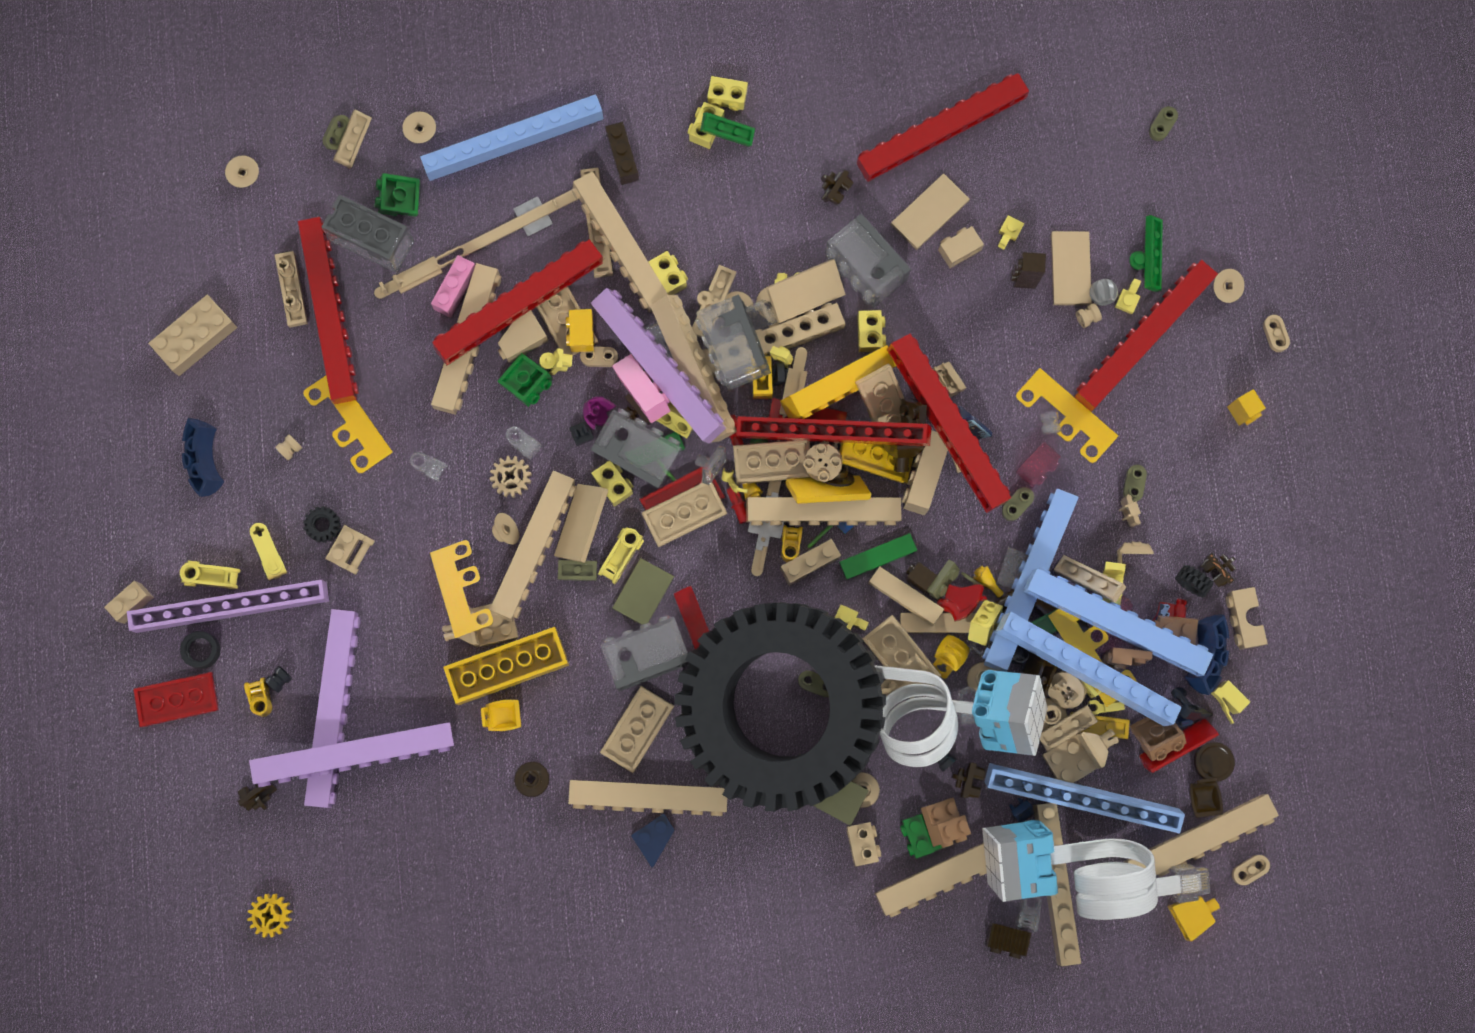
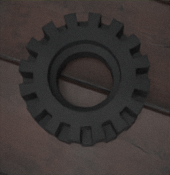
[303,506,341,543]
[1175,565,1214,598]

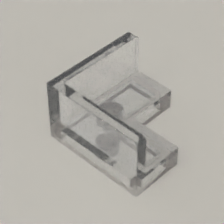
[742,300,777,337]

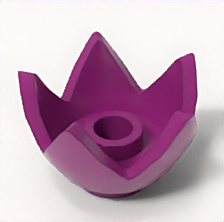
[583,397,616,430]

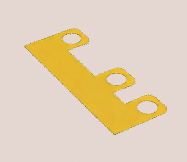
[1016,368,1118,463]
[303,376,393,473]
[430,540,493,638]
[1048,609,1137,707]

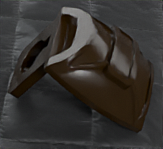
[1190,778,1223,818]

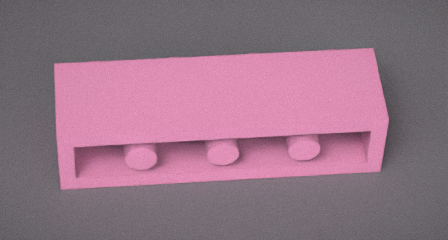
[612,354,670,423]

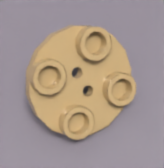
[803,443,843,482]
[1048,671,1087,709]

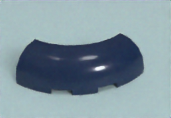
[182,418,225,497]
[1185,615,1229,695]

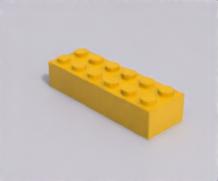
[780,345,896,419]
[443,627,569,705]

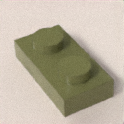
[558,560,597,581]
[927,560,960,601]

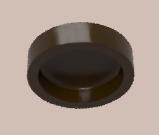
[1194,742,1235,782]

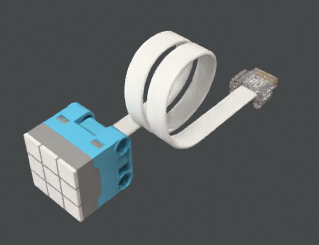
[875,666,1047,767]
[982,820,1210,920]

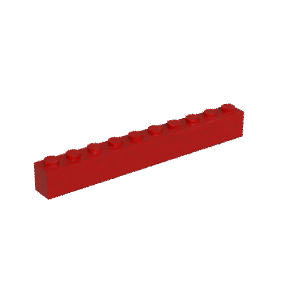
[857,73,1029,182]
[298,217,359,404]
[432,239,603,366]
[1075,259,1218,412]
[887,333,1011,513]
[736,416,932,446]

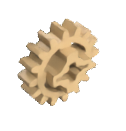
[490,456,532,498]

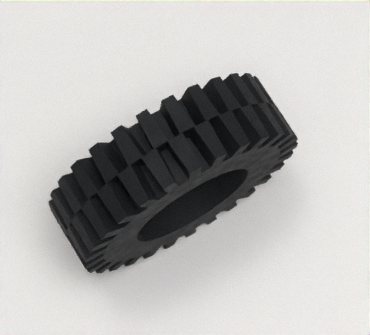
[674,602,886,812]

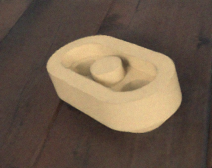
[1263,315,1290,352]
[580,347,618,367]
[1232,855,1270,885]

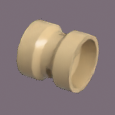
[1076,303,1102,328]
[275,434,302,461]

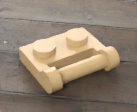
[325,525,375,575]

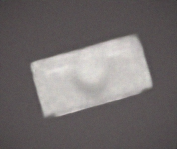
[695,445,726,485]

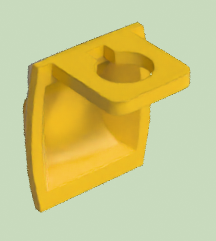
[933,634,970,679]
[481,700,521,731]

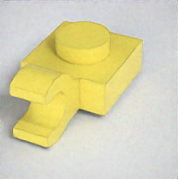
[998,215,1024,250]
[1115,278,1141,314]
[770,346,793,369]
[835,605,869,631]
[1088,700,1125,715]

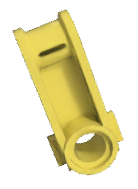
[250,523,287,580]
[598,527,644,584]
[180,560,241,589]

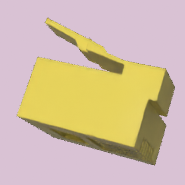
[1211,680,1250,724]

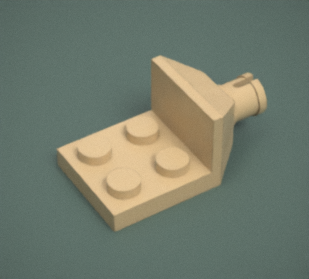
[442,604,519,648]
[1042,729,1119,783]

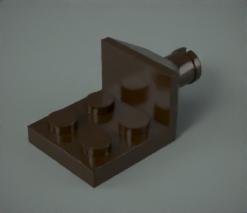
[882,398,927,473]

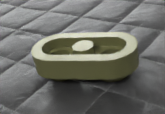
[1149,106,1178,141]
[323,115,349,150]
[1123,465,1147,502]
[1002,487,1034,521]
[798,670,829,698]

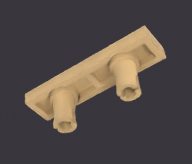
[275,251,308,328]

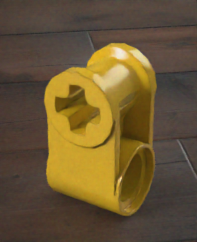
[781,525,803,563]
[244,677,272,717]

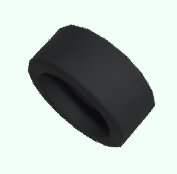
[180,631,221,669]

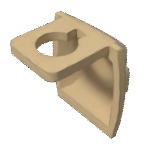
[1117,541,1154,564]

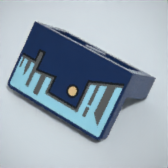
[958,406,992,440]

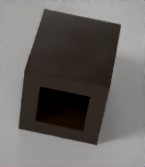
[906,562,937,593]

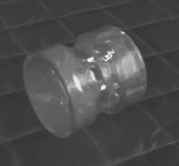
[1039,412,1061,435]

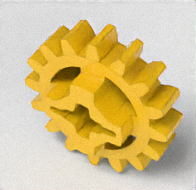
[247,894,292,938]

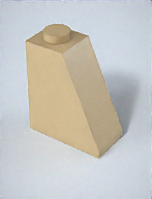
[497,310,548,364]

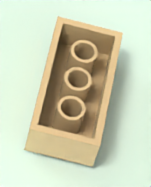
[148,294,238,376]
[901,430,948,516]

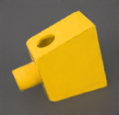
[1167,896,1220,942]

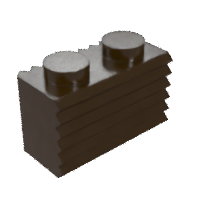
[985,922,1031,959]

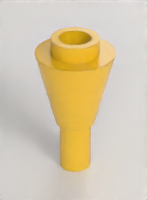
[742,483,763,500]
[973,566,1004,598]

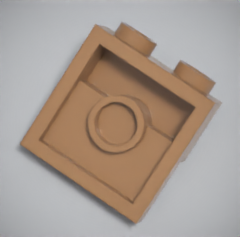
[1154,615,1198,645]
[1101,647,1153,671]
[1130,717,1186,761]
[921,797,971,848]

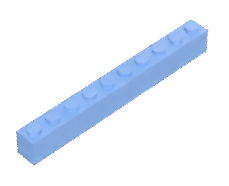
[420,94,604,181]
[982,488,1078,672]
[1023,567,1213,676]
[995,612,1181,726]
[984,763,1185,833]

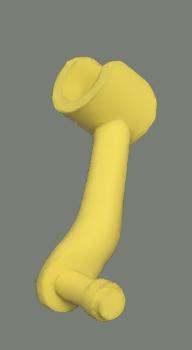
[721,468,748,493]

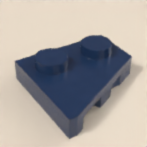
[631,814,675,867]

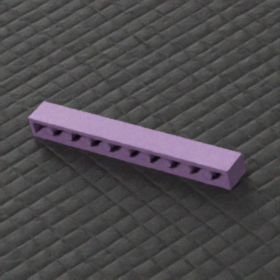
[591,288,726,444]
[127,580,329,633]
[304,609,360,808]
[249,722,454,787]

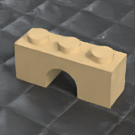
[780,539,841,586]
[1226,587,1268,650]

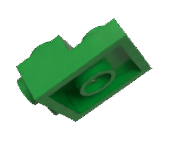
[374,173,420,217]
[497,353,553,407]
[900,813,952,859]

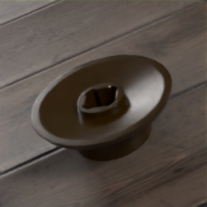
[825,465,855,487]
[514,762,549,797]

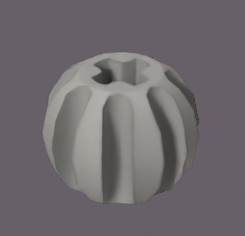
[1090,279,1118,306]

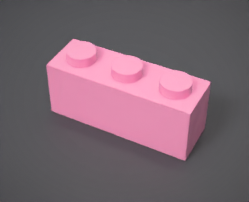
[431,255,475,318]

